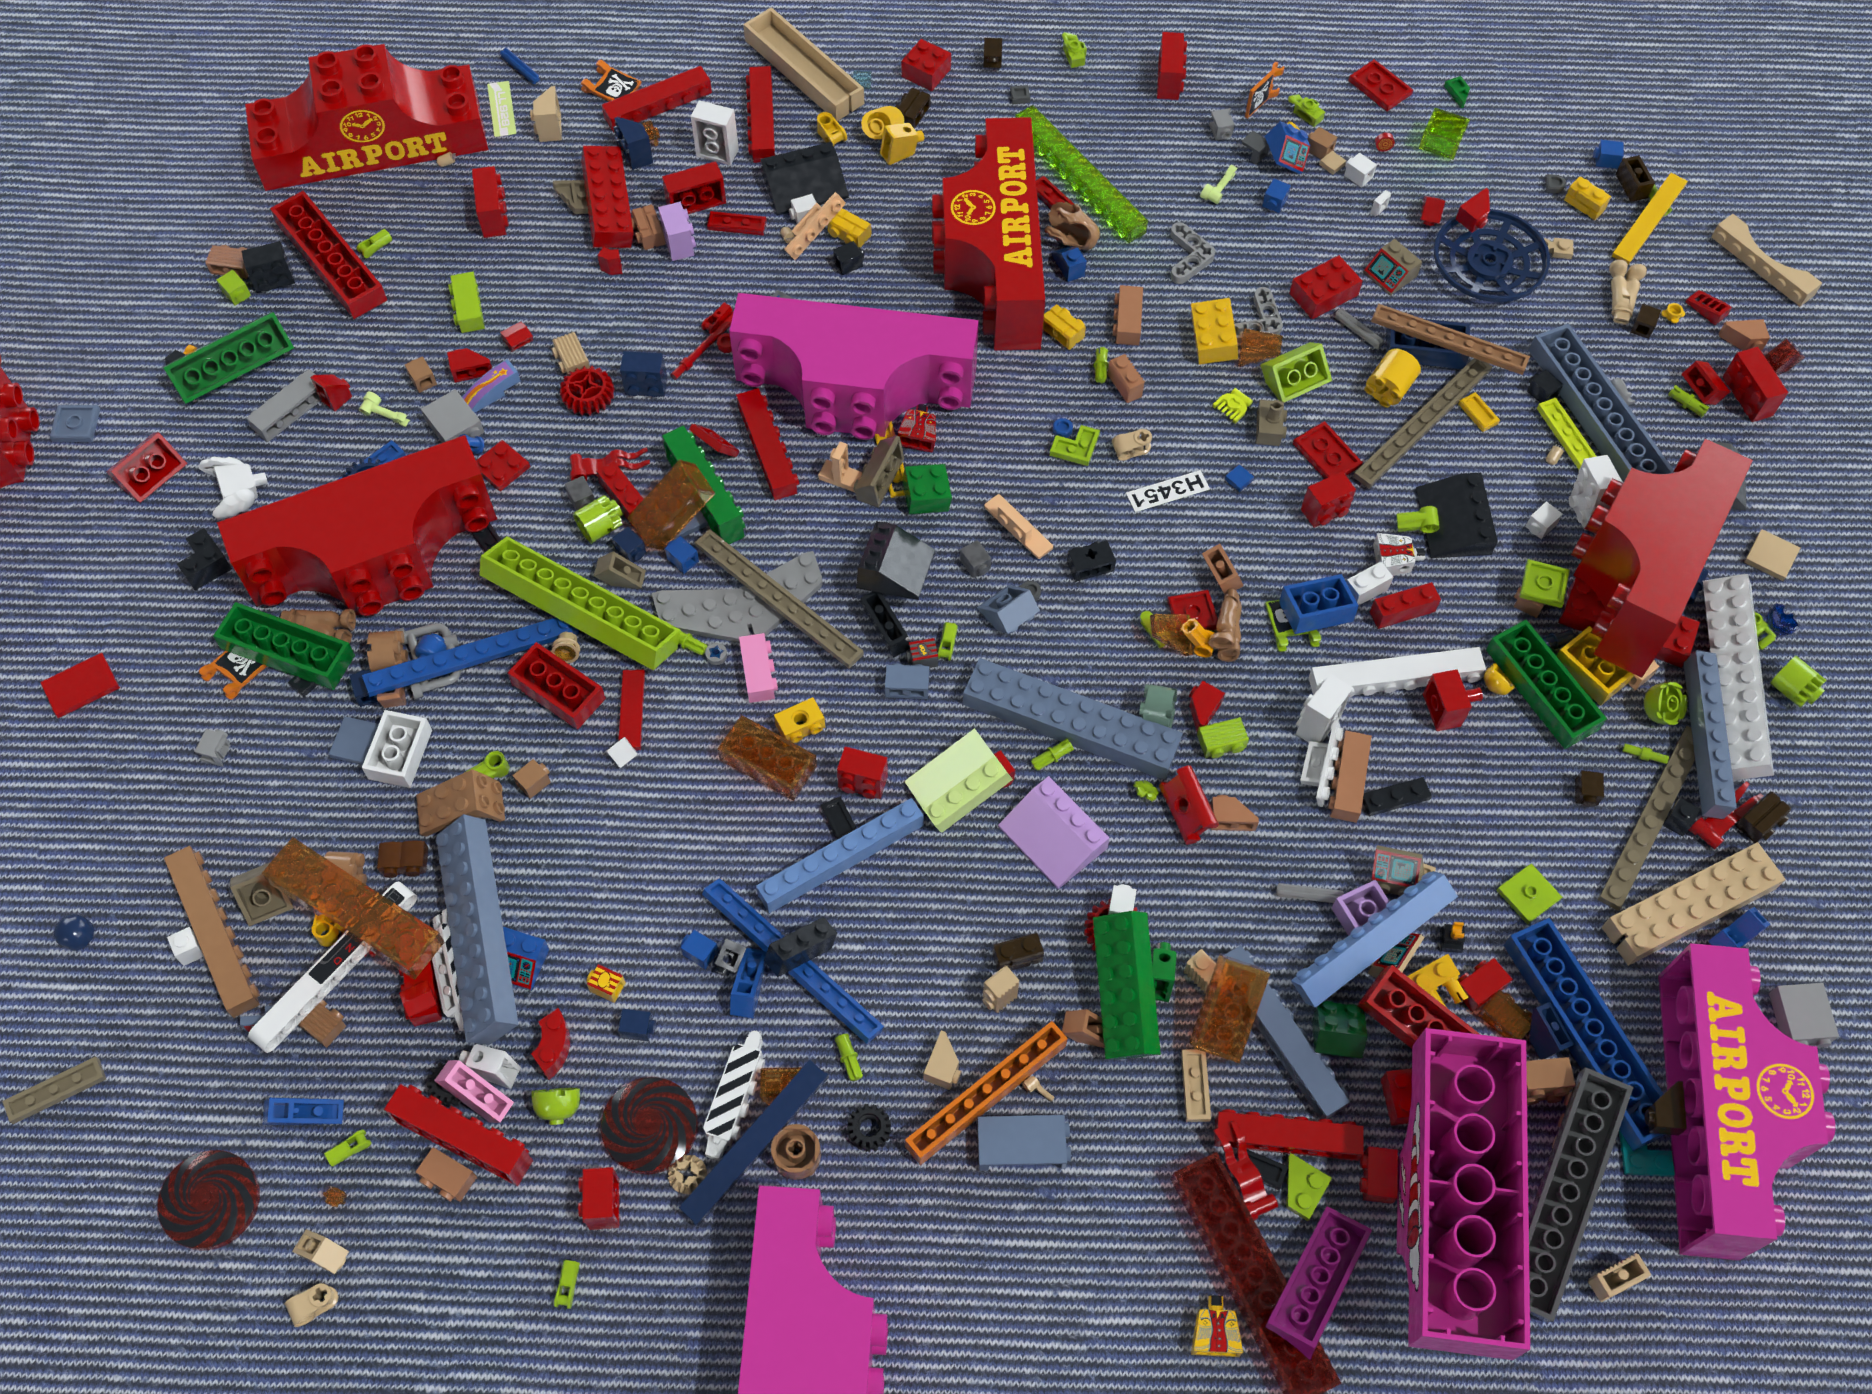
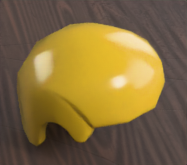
[1484,663,1515,695]

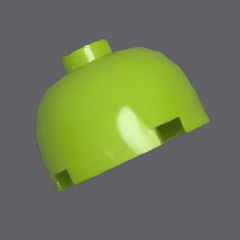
[1644,682,1687,725]
[531,1088,580,1125]

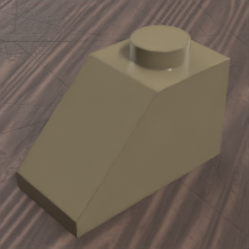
[594,552,646,589]

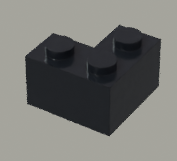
[177,528,232,591]

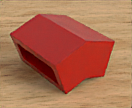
[597,247,623,275]
[500,321,533,352]
[399,980,438,1017]

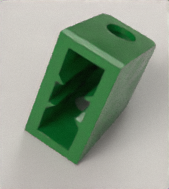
[1151,942,1177,1002]

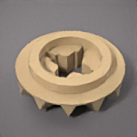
[668,1154,707,1194]

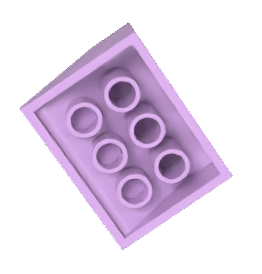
[998,776,1110,889]

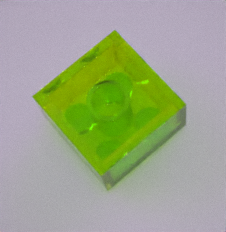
[1419,108,1470,160]

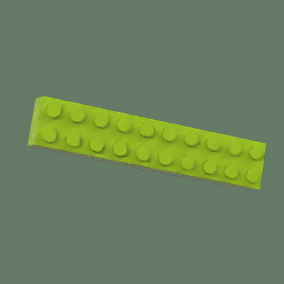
[479,536,681,671]

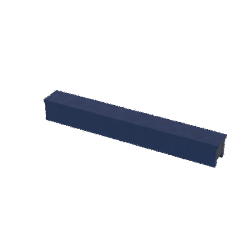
[679,1060,829,1226]

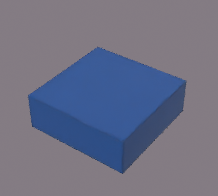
[1225,464,1254,492]

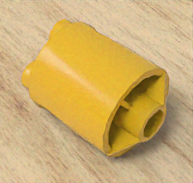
[1364,349,1421,408]

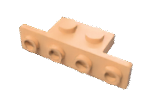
[785,192,846,260]
[984,494,1053,559]

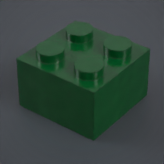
[1312,1001,1368,1058]

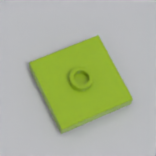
[1519,559,1570,608]
[1496,863,1563,925]

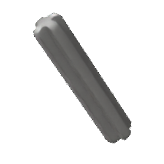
[1334,308,1384,349]
[1276,883,1344,903]

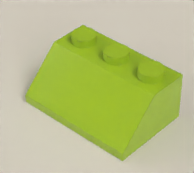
[1260,342,1332,403]

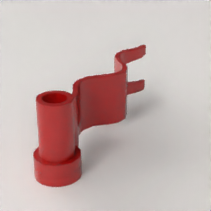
[570,447,650,481]
[1689,781,1764,850]
[1214,1121,1278,1223]

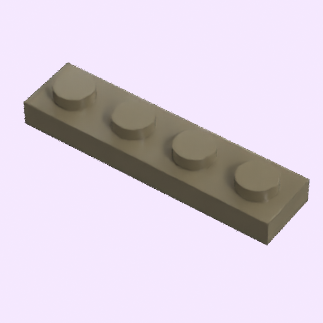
[2,1056,107,1124]

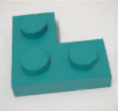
[1619,1130,1675,1177]

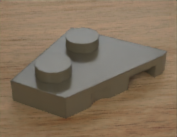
[553,180,588,214]

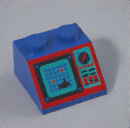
[1265,121,1310,174]
[503,927,549,991]

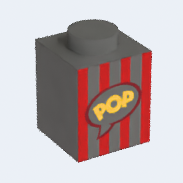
[906,638,938,668]

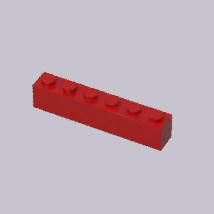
[602,66,712,132]
[746,66,775,163]
[736,388,799,501]
[1214,1109,1364,1161]

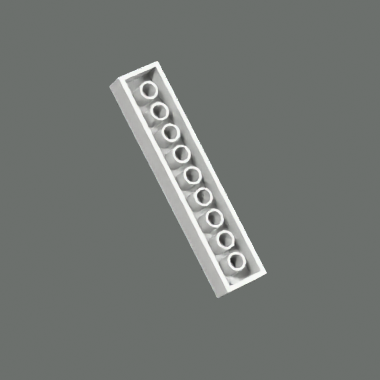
[1703,574,1774,780]

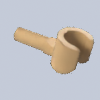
[1022,1076,1055,1102]

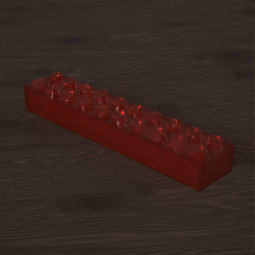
[1170,1152,1341,1394]

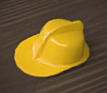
[861,106,904,140]

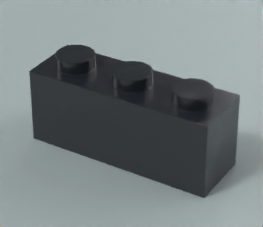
[860,591,910,658]
[764,917,837,977]

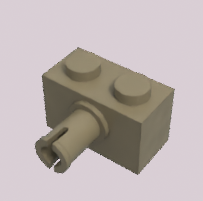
[1256,400,1287,446]

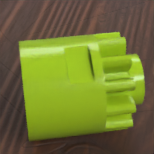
[573,495,623,544]
[1770,656,1826,708]

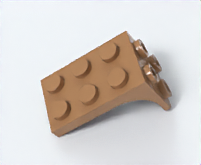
[416,769,505,837]

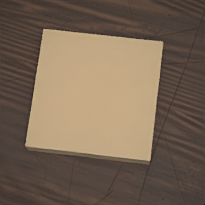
[1744,529,1800,581]

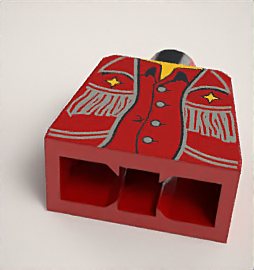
[897,404,936,453]

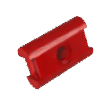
[1159,766,1219,845]

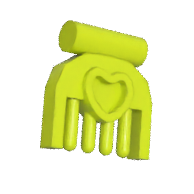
[1212,388,1253,424]

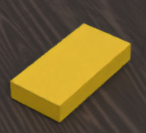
[1458,392,1500,432]

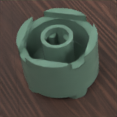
[1139,684,1177,728]

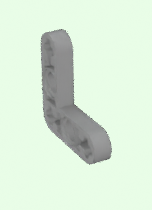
[1170,222,1216,284]
[1234,287,1283,343]

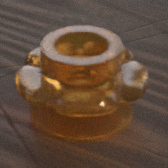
[323,1186,347,1207]

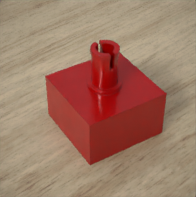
[1423,669,1483,731]

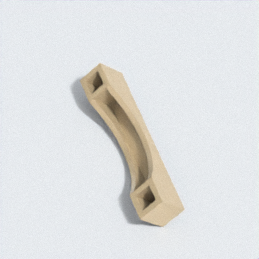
[1711,214,1822,307]

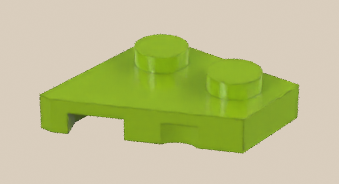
[1286,1153,1332,1221]

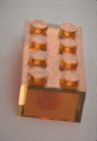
[628,460,715,550]
[717,715,817,801]
[1189,954,1270,1063]

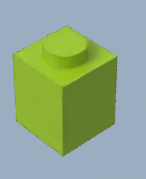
[216,270,251,306]

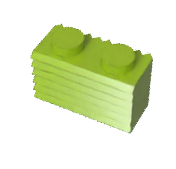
[1197,717,1249,758]

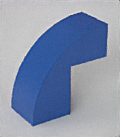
[1708,907,1771,948]

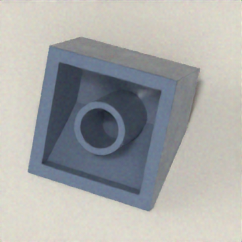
[977,585,1040,634]

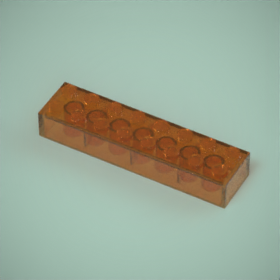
[262,837,445,980]

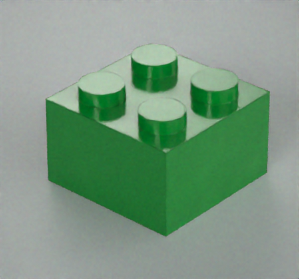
[902,464,952,514]

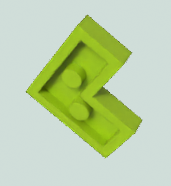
[1050,425,1100,466]

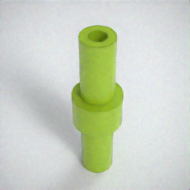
[1622,743,1669,764]

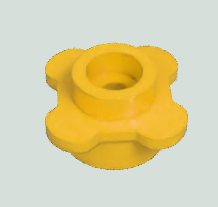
[1661,303,1685,323]

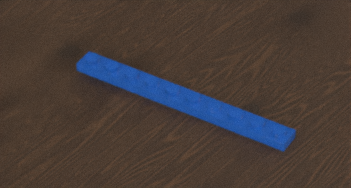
[362,617,579,697]
[702,878,884,1044]

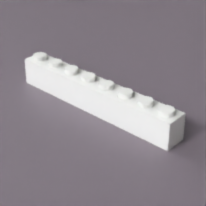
[1309,647,1486,698]

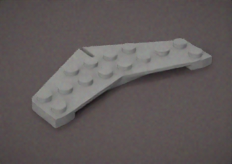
[652,551,823,643]

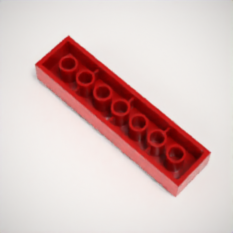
[270,190,387,319]

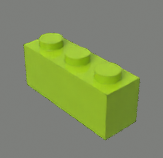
[448,271,485,333]

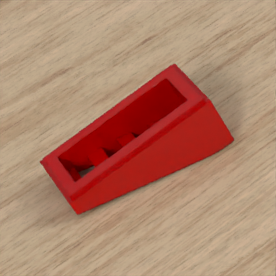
[1685,290,1732,325]

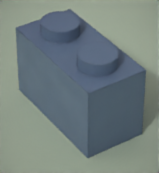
[885,663,929,699]

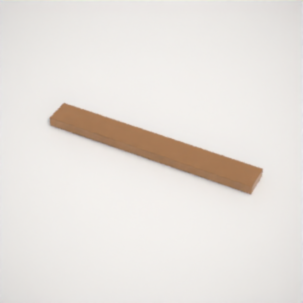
[1371,303,1530,375]

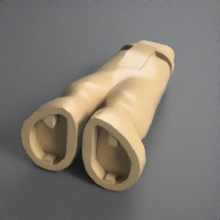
[1609,260,1647,325]

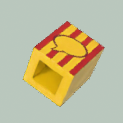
[587,964,626,1003]

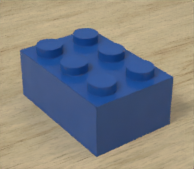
[1279,574,1359,634]

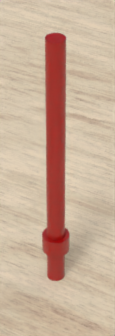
[670,311,734,380]

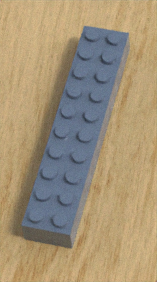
[1529,323,1675,482]
[963,658,1183,781]
[436,814,519,1045]

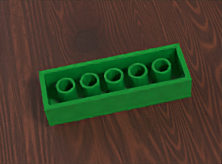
[162,312,294,404]
[662,425,746,545]
[213,602,355,690]
[1486,620,1607,749]
[1093,911,1161,1060]

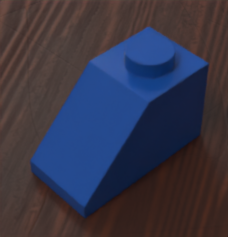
[1051,246,1087,282]

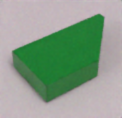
[1444,76,1470,109]

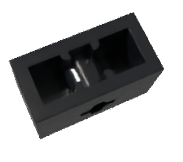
[1067,540,1116,582]

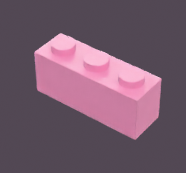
[739,633,778,703]
[434,1060,514,1123]

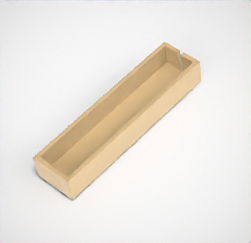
[743,7,864,121]
[1602,842,1786,966]

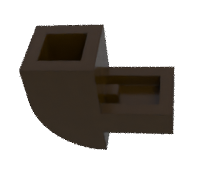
[983,38,1002,68]

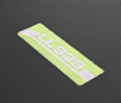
[487,81,516,137]

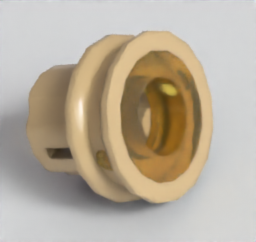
[551,632,580,663]

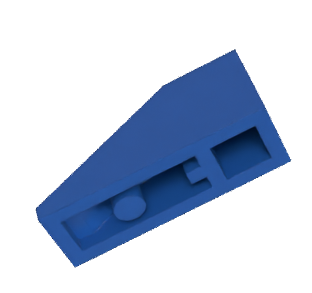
[730,948,766,1018]
[263,1098,344,1125]

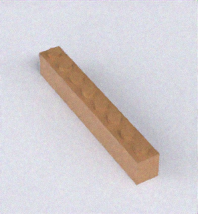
[164,846,260,1018]

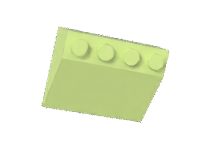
[904,728,1013,833]

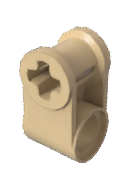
[1112,429,1152,461]
[285,1283,339,1327]

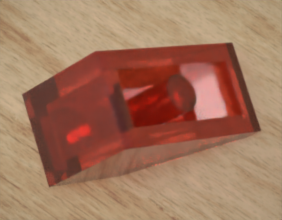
[1765,338,1805,375]

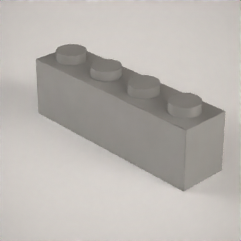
[246,369,321,442]

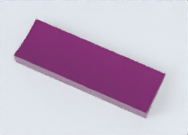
[1266,1206,1372,1360]

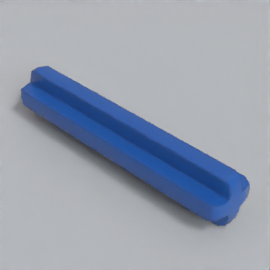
[500,48,540,84]

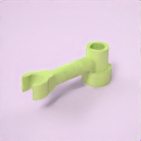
[1200,164,1238,204]
[359,391,410,427]

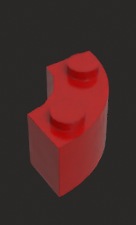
[531,1008,570,1080]

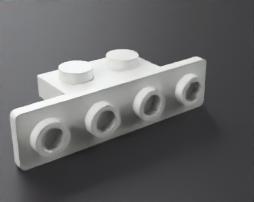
[1300,720,1343,807]

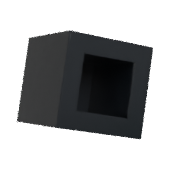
[833,241,864,275]
[1527,370,1563,403]
[1662,798,1701,836]

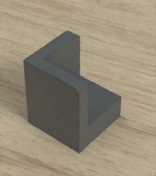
[1242,131,1269,165]

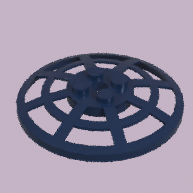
[1434,209,1550,302]

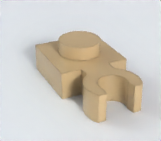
[1539,238,1573,259]

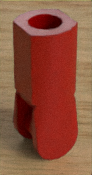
[701,302,733,334]

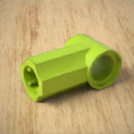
[1397,506,1440,533]
[464,751,510,778]

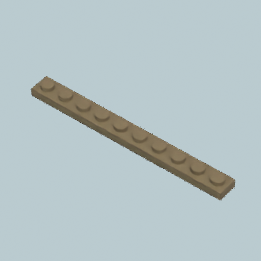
[1353,358,1493,489]
[695,529,864,669]
[1598,726,1695,911]

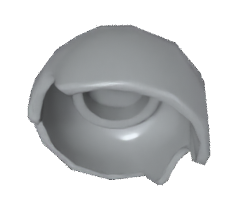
[1611,378,1635,406]

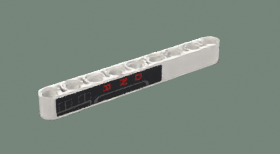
[248,881,417,1053]

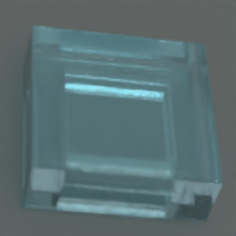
[853,71,872,89]

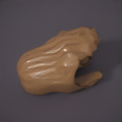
[1044,202,1100,250]

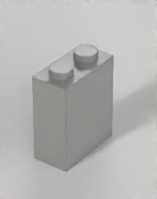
[421,389,484,443]
[1769,983,1839,1048]

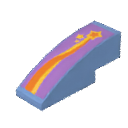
[462,359,520,413]

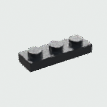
[1363,777,1432,816]

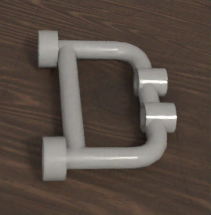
[395,623,461,699]

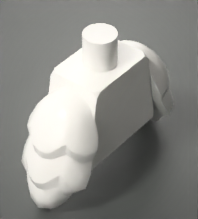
[198,457,268,520]

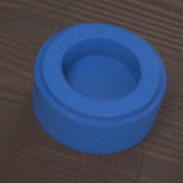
[1053,418,1073,438]

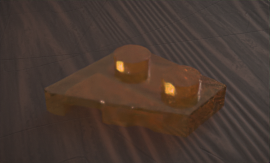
[1238,329,1283,367]
[1150,614,1193,656]

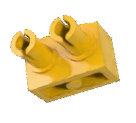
[1407,954,1468,1007]

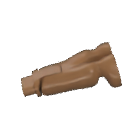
[1209,589,1242,662]
[280,609,356,644]

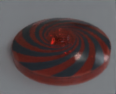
[601,1077,698,1174]
[158,1150,260,1251]

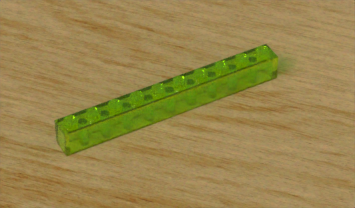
[1015,105,1148,243]

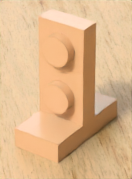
[818,442,862,492]

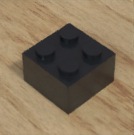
[241,241,295,293]

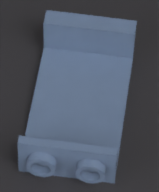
[977,1115,1071,1171]

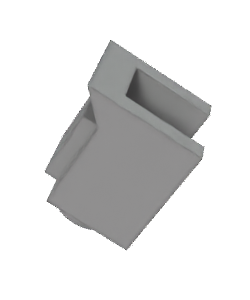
[1209,108,1235,141]
[194,729,231,767]

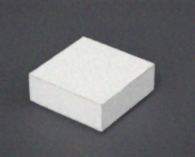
[1371,190,1391,217]
[607,737,638,768]

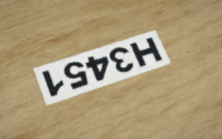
[1126,470,1210,512]

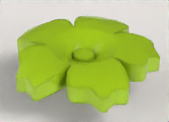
[1134,780,1159,802]

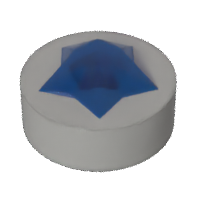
[705,643,727,665]

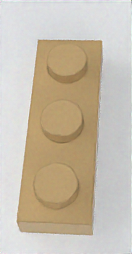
[1181,1049,1211,1122]

